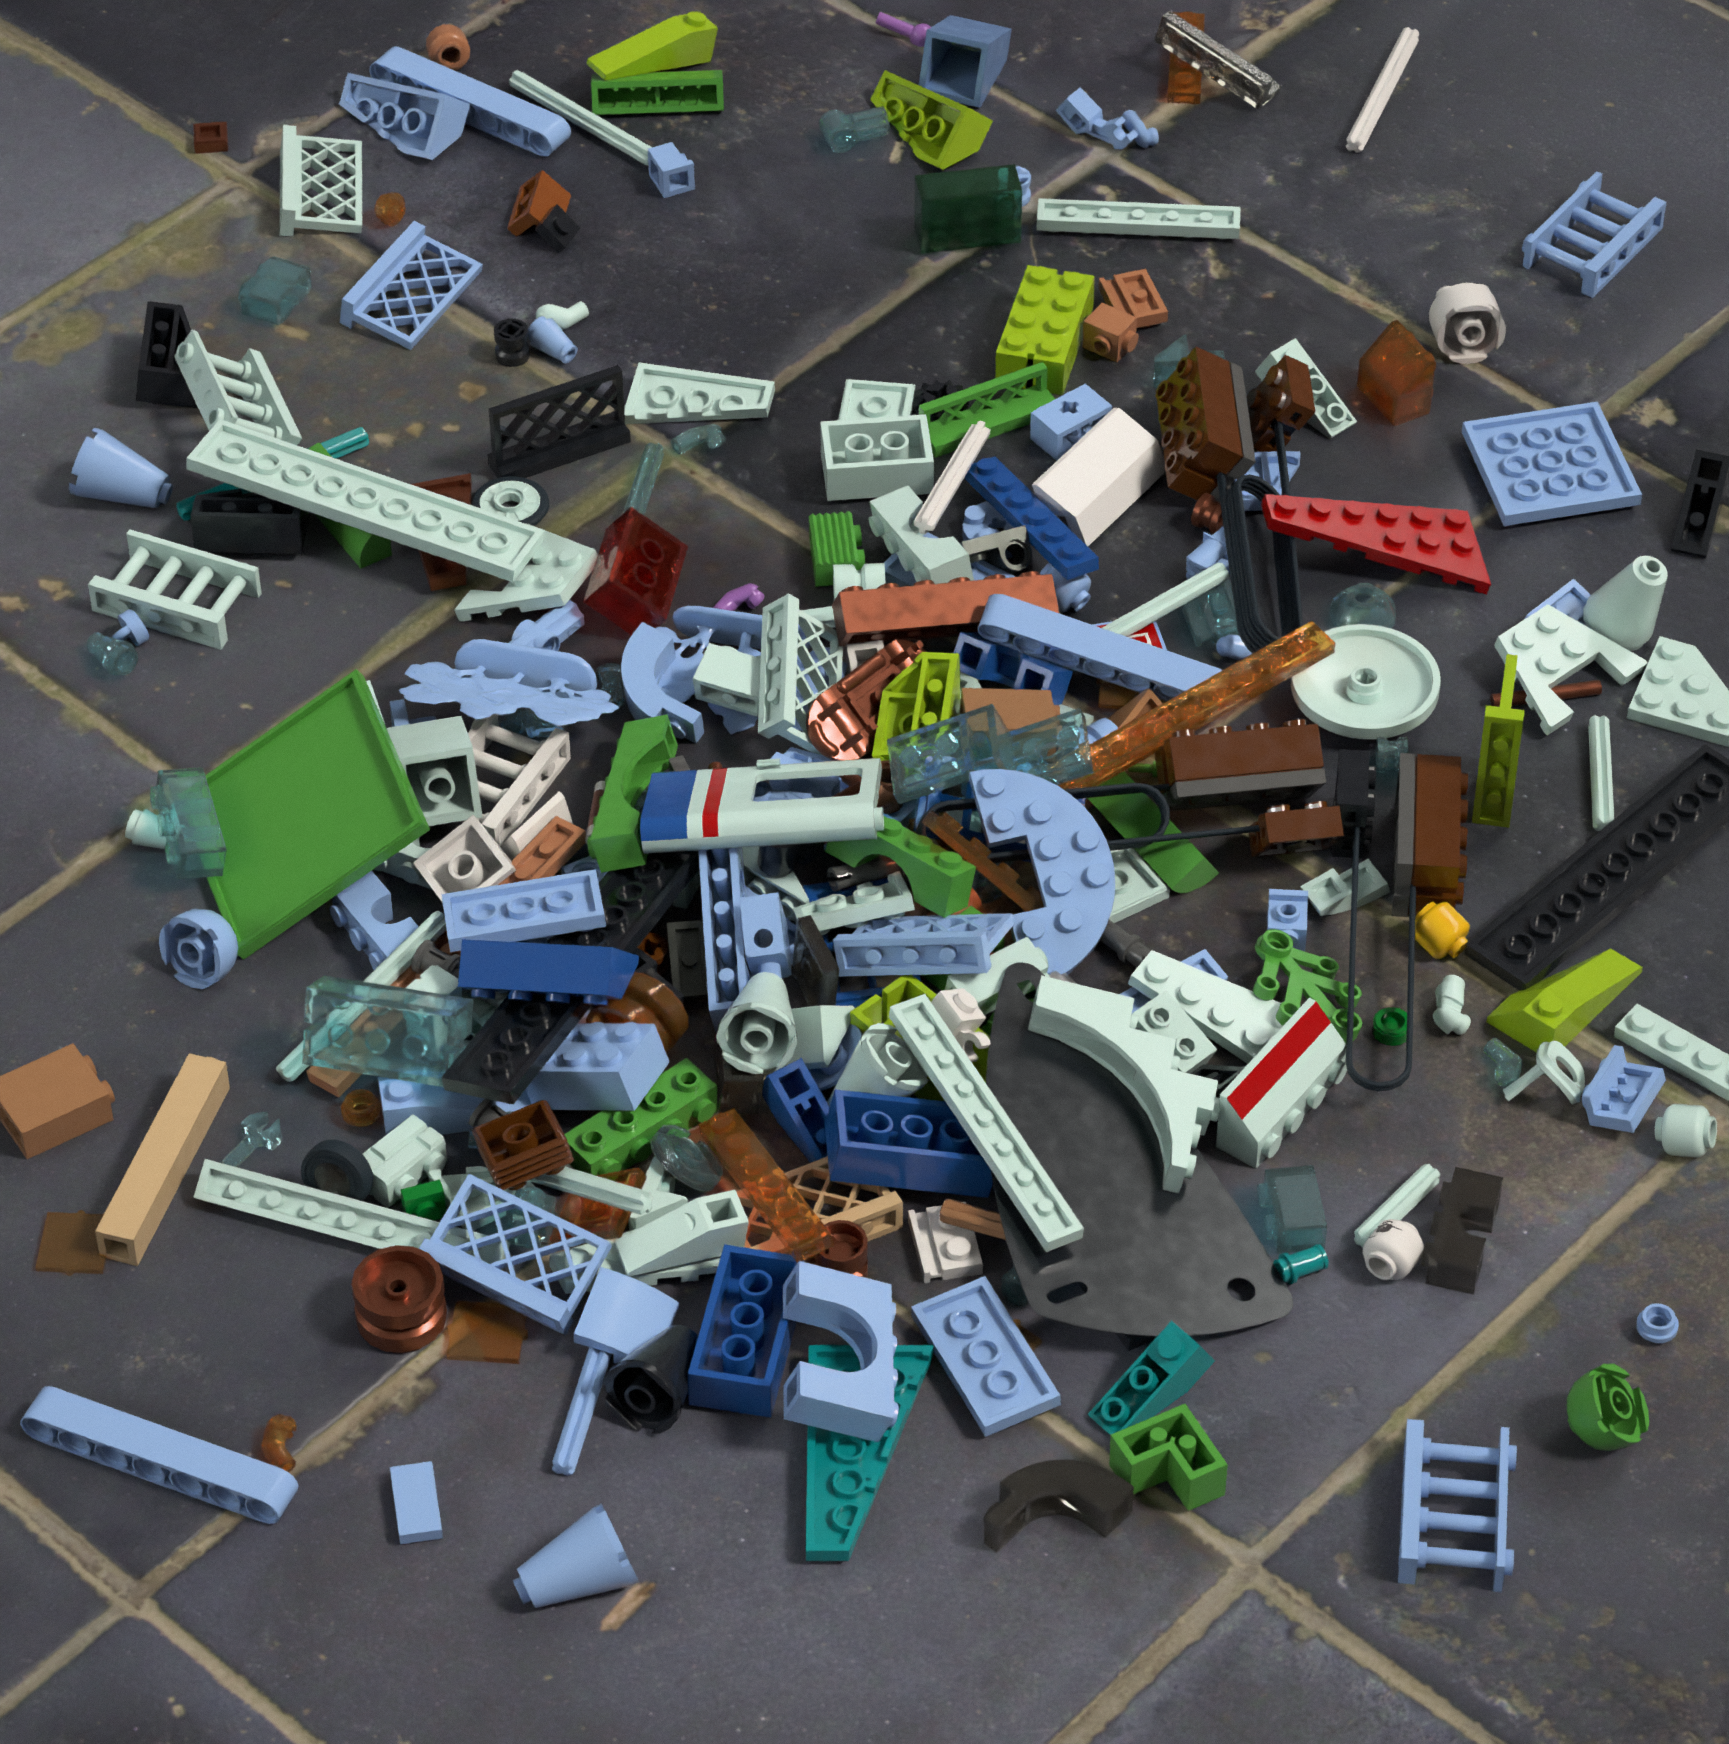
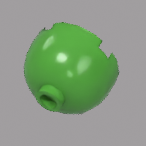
[1567,1364,1649,1451]

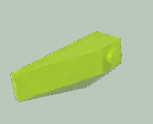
[1486,948,1643,1053]

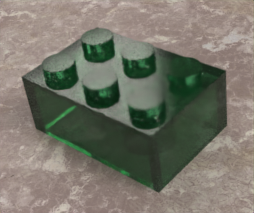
[914,164,1022,254]

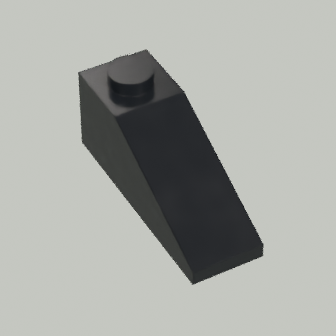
[1671,449,1729,558]

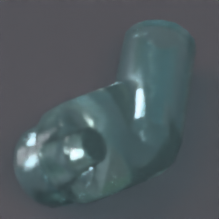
[671,424,726,455]

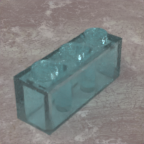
[150,767,227,879]

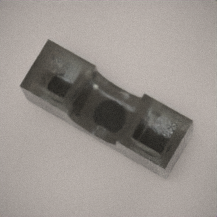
[1421,1167,1503,1295]

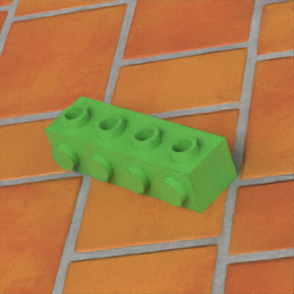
[564,1058,718,1181]

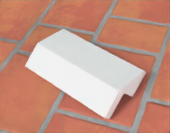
[1032,408,1166,546]

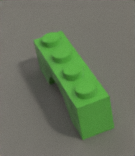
[825,816,976,918]

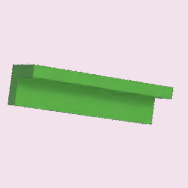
[919,362,1055,458]

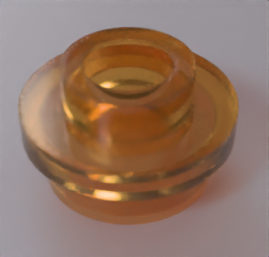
[375,192,406,226]
[341,1089,381,1127]

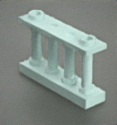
[174,330,302,445]
[88,529,262,650]

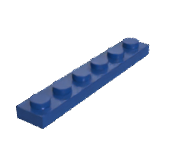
[964,456,1099,580]

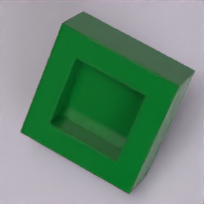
[400,1179,446,1221]

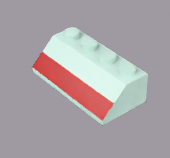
[1216,997,1347,1169]

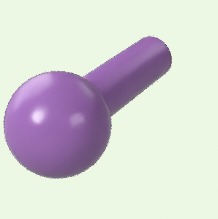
[875,12,931,47]

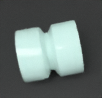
[833,563,886,600]

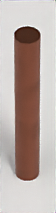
[1490,680,1602,707]

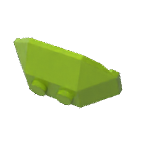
[872,652,960,789]

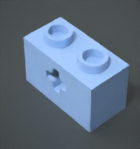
[1030,384,1112,461]

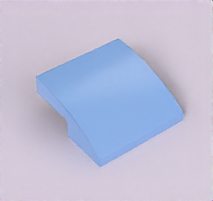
[574,1267,679,1363]

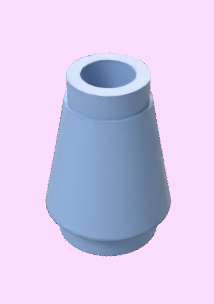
[528,316,578,364]

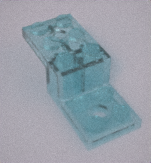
[887,704,1094,804]

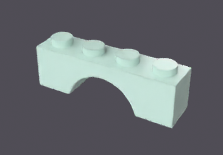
[869,485,974,584]

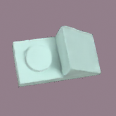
[628,1156,688,1231]

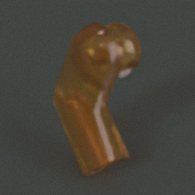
[261,1414,297,1473]

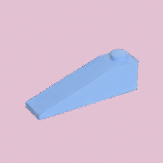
[339,73,470,160]

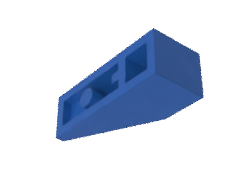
[758,1058,830,1181]

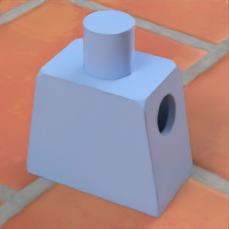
[739,892,792,979]

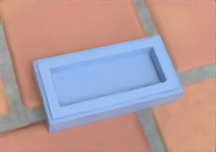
[390,1461,443,1544]

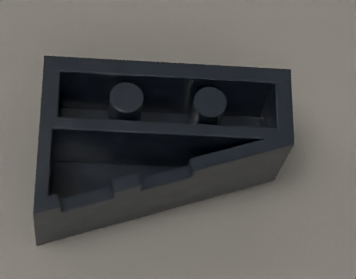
[136,301,198,408]
[191,488,311,555]

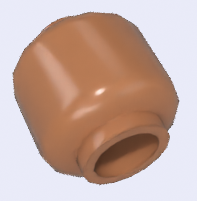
[426,24,470,71]

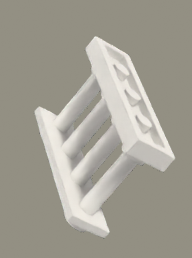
[460,714,571,847]

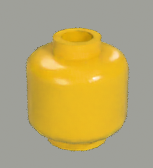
[1415,901,1470,959]

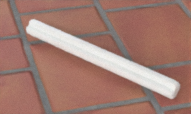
[1346,27,1419,153]
[914,421,990,534]

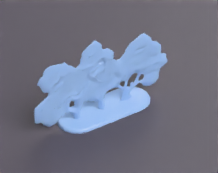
[655,606,848,735]
[399,639,619,727]

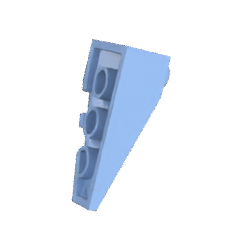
[377,1072,532,1135]

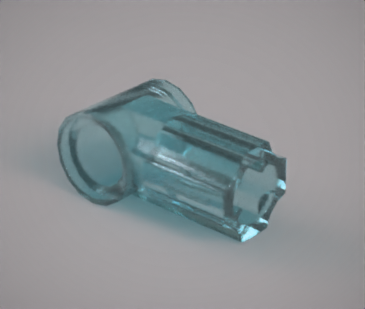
[818,106,890,153]

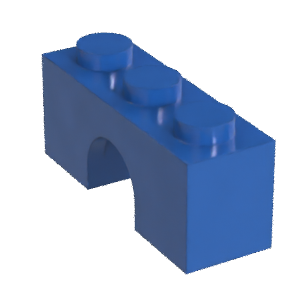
[953,632,1073,705]

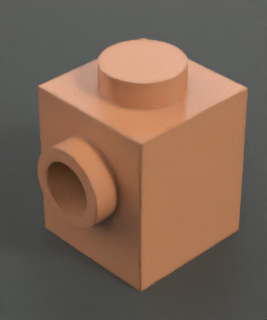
[1082,303,1139,363]

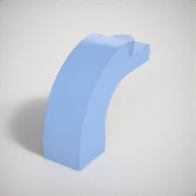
[621,622,704,743]

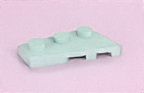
[793,871,915,937]

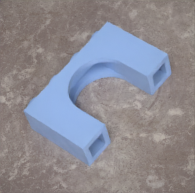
[783,1261,899,1442]

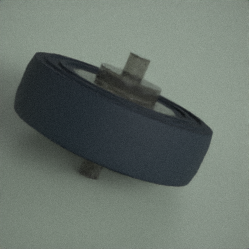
[301,1139,373,1201]

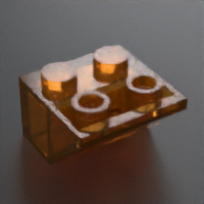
[1357,320,1436,426]

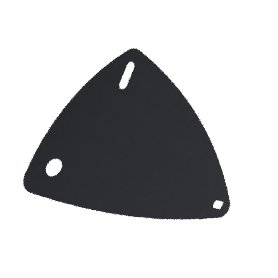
[986,962,1293,1336]

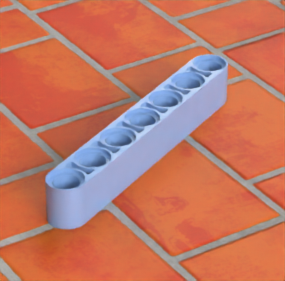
[369,46,571,157]
[978,594,1230,715]
[20,1386,299,1524]

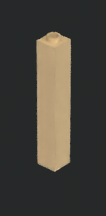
[95,1053,230,1266]

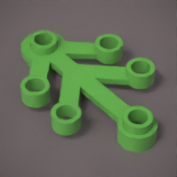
[1253,929,1362,1043]

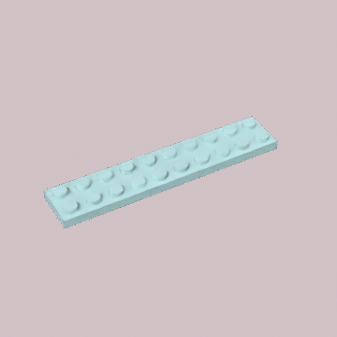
[186,419,545,582]

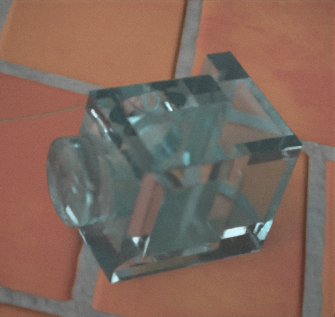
[506,1187,561,1249]

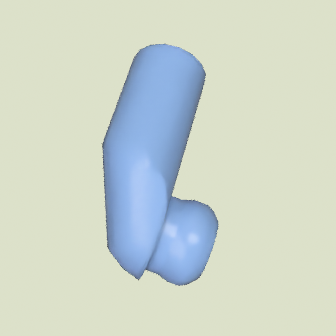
[1122,110,1159,148]
[1216,634,1255,661]

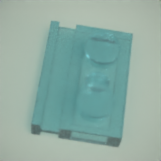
[1181,579,1239,647]

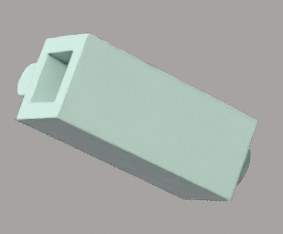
[945,936,1050,1015]

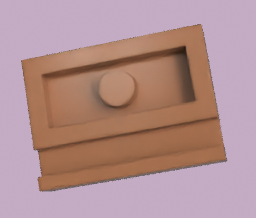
[1098,269,1168,328]

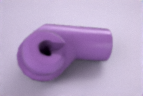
[712,583,765,611]

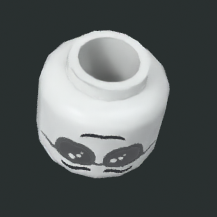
[1363,1219,1424,1280]

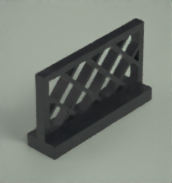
[487,365,631,478]

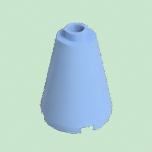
[69,428,173,508]
[513,1503,639,1608]

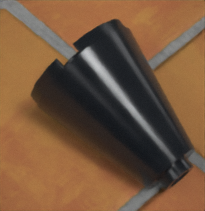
[602,1325,698,1434]

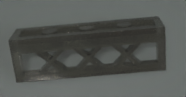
[1154,10,1282,109]

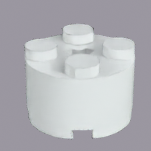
[1429,283,1506,364]

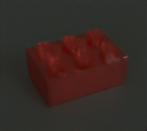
[583,507,688,635]

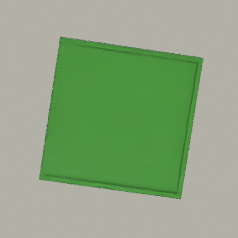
[175,669,430,960]

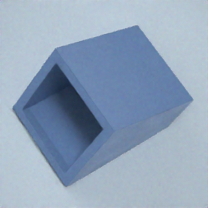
[919,15,1012,108]

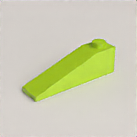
[587,11,718,81]
[870,70,993,170]

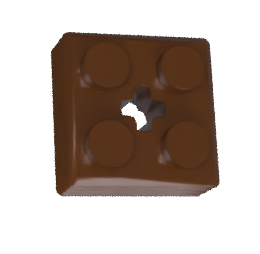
[472,1100,574,1191]

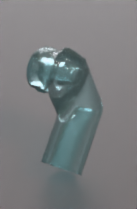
[1484,1037,1522,1087]

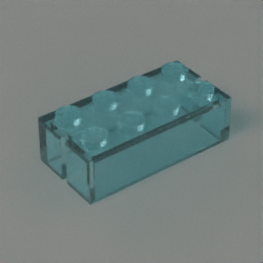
[302,975,473,1087]

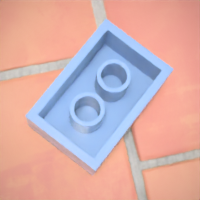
[526,1022,670,1111]

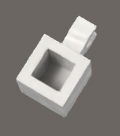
[931,988,991,1062]

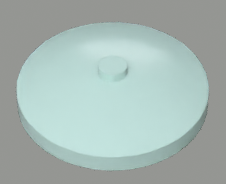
[1291,624,1441,739]

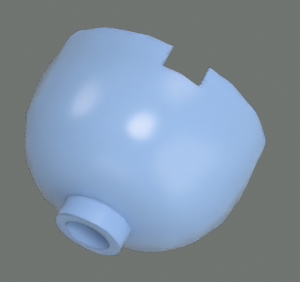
[159,909,238,989]

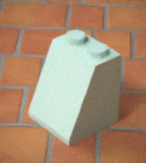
[386,716,482,826]

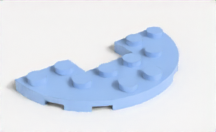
[969,769,1115,992]

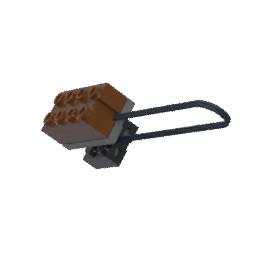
[1332,749,1468,1091]

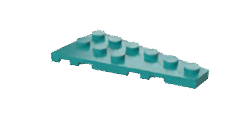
[806,1345,934,1561]

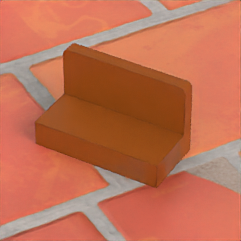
[507,170,571,237]

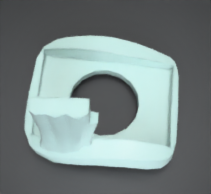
[1503,1041,1585,1105]

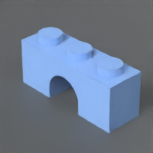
[330,871,419,970]

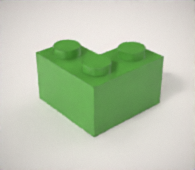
[1109,1403,1228,1511]

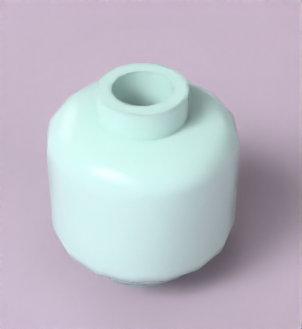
[1655,1104,1717,1158]

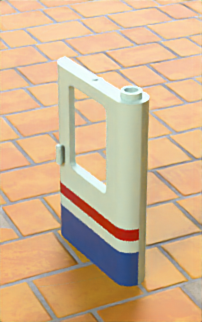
[640,758,884,854]

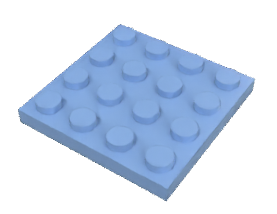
[1462,401,1642,526]

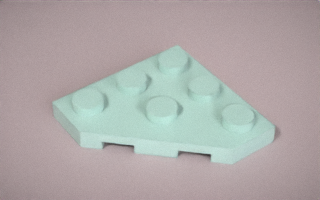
[1627,636,1729,747]

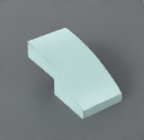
[1300,859,1390,916]

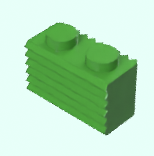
[809,511,865,587]

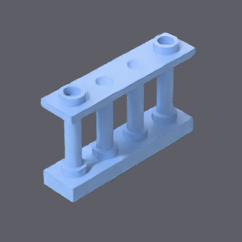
[1522,171,1666,298]
[1398,1419,1517,1592]

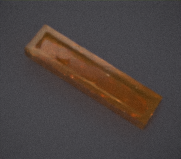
[1167,12,1205,104]
[921,811,1044,912]

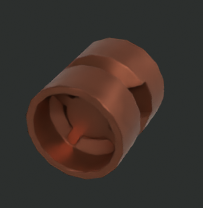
[814,1220,868,1278]

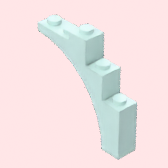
[1028,975,1220,1193]

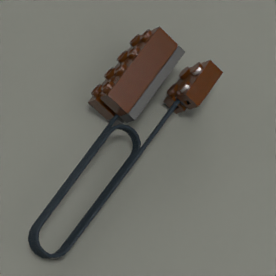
[1155,346,1316,664]
[916,719,1344,865]

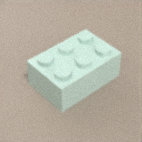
[820,414,934,501]

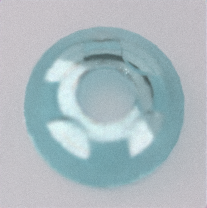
[1330,583,1396,629]

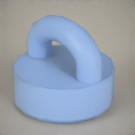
[112,609,149,646]

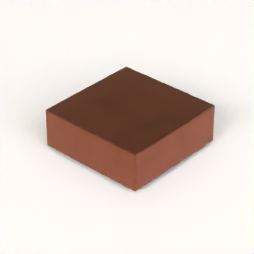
[193,121,228,154]

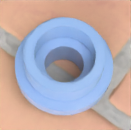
[1636,1303,1679,1343]

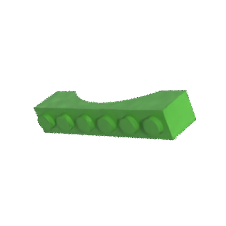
[587,714,678,873]

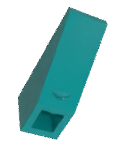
[1088,1320,1215,1435]

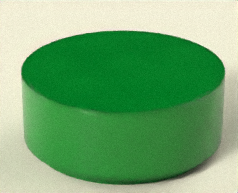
[1372,1007,1407,1046]

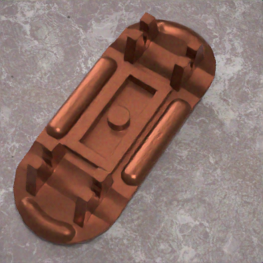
[806,639,926,761]

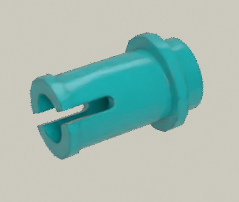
[1273,1244,1329,1285]

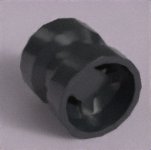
[494,318,530,367]

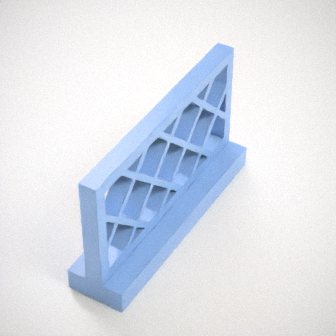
[340,221,483,350]
[833,913,1014,977]
[419,1174,612,1335]

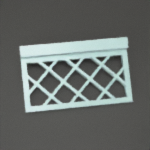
[279,125,362,237]
[758,593,843,755]

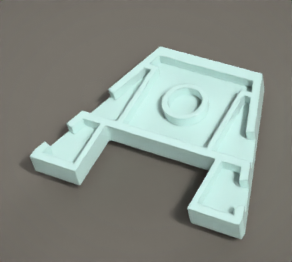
[454,524,600,621]
[1494,605,1648,736]

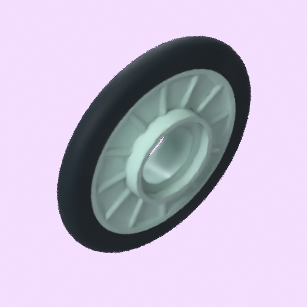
[471,476,549,526]

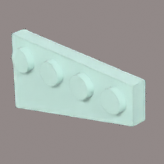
[1128,950,1283,1064]

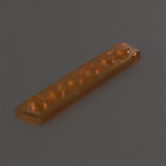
[698,1108,834,1263]

